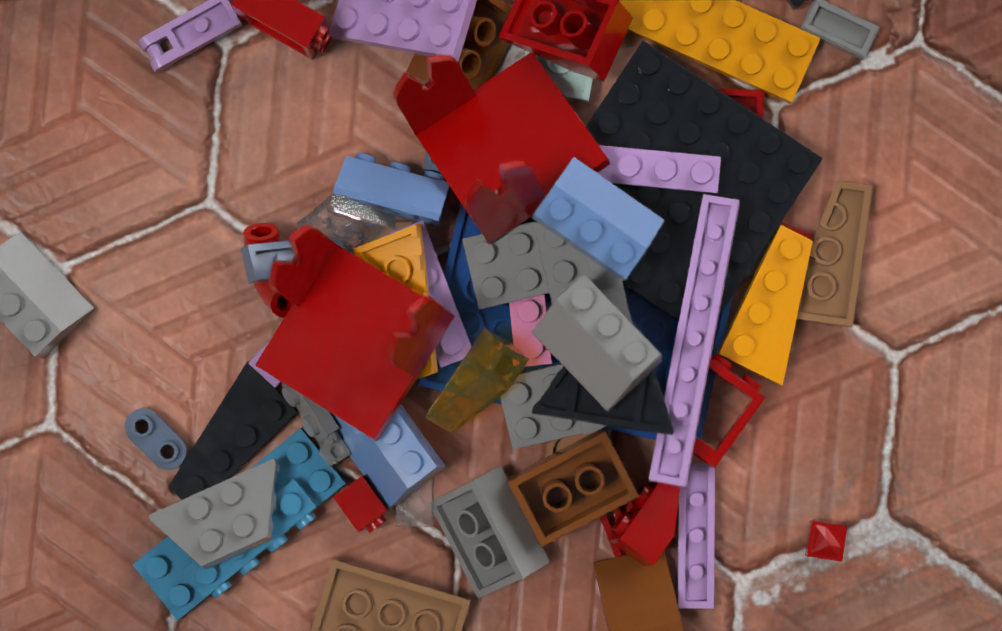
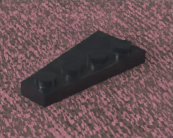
[169,361,298,500]

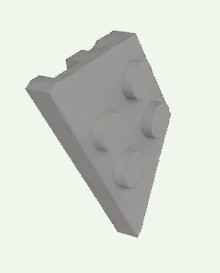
[148,458,280,569]

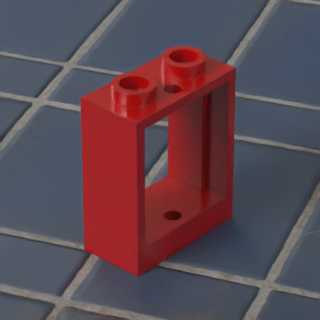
[231,0,332,60]
[693,353,766,468]

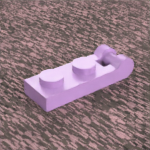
[138,0,242,73]

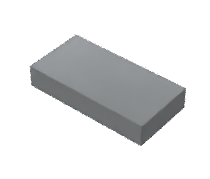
[800,0,880,61]

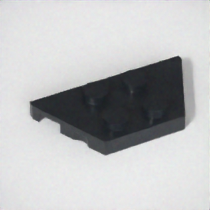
[532,366,674,436]

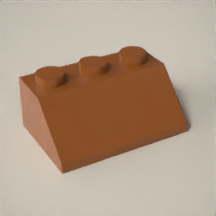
[406,0,511,90]

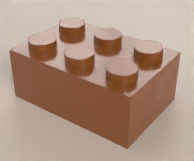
[507,428,639,547]

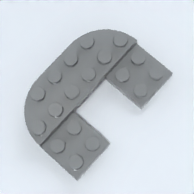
[462,221,632,450]

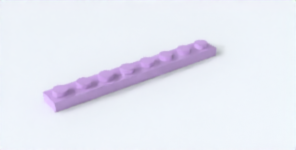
[649,194,740,488]

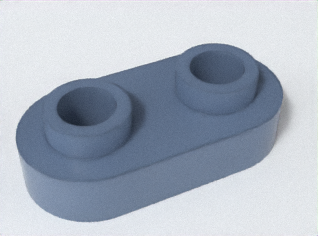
[125,409,188,470]

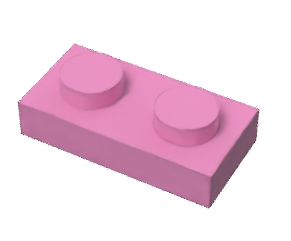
[509,294,552,368]

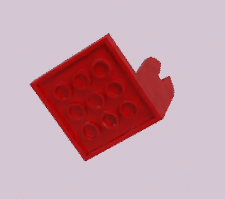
[393,52,610,244]
[255,224,455,442]

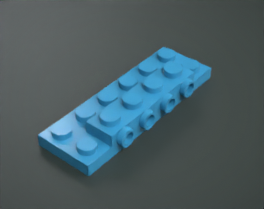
[133,428,346,621]

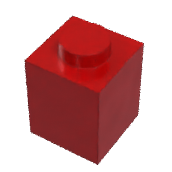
[333,475,388,533]

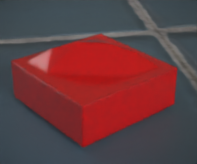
[805,520,847,562]

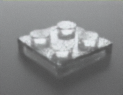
[297,194,396,255]

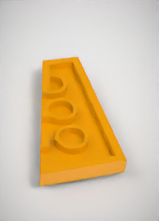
[353,224,438,380]
[716,225,813,386]

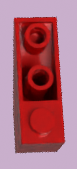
[609,481,680,566]

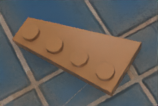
[796,181,873,328]

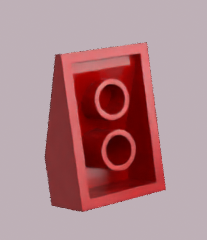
[499,0,633,82]

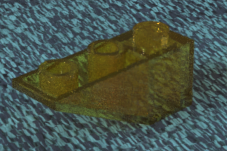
[425,328,529,433]

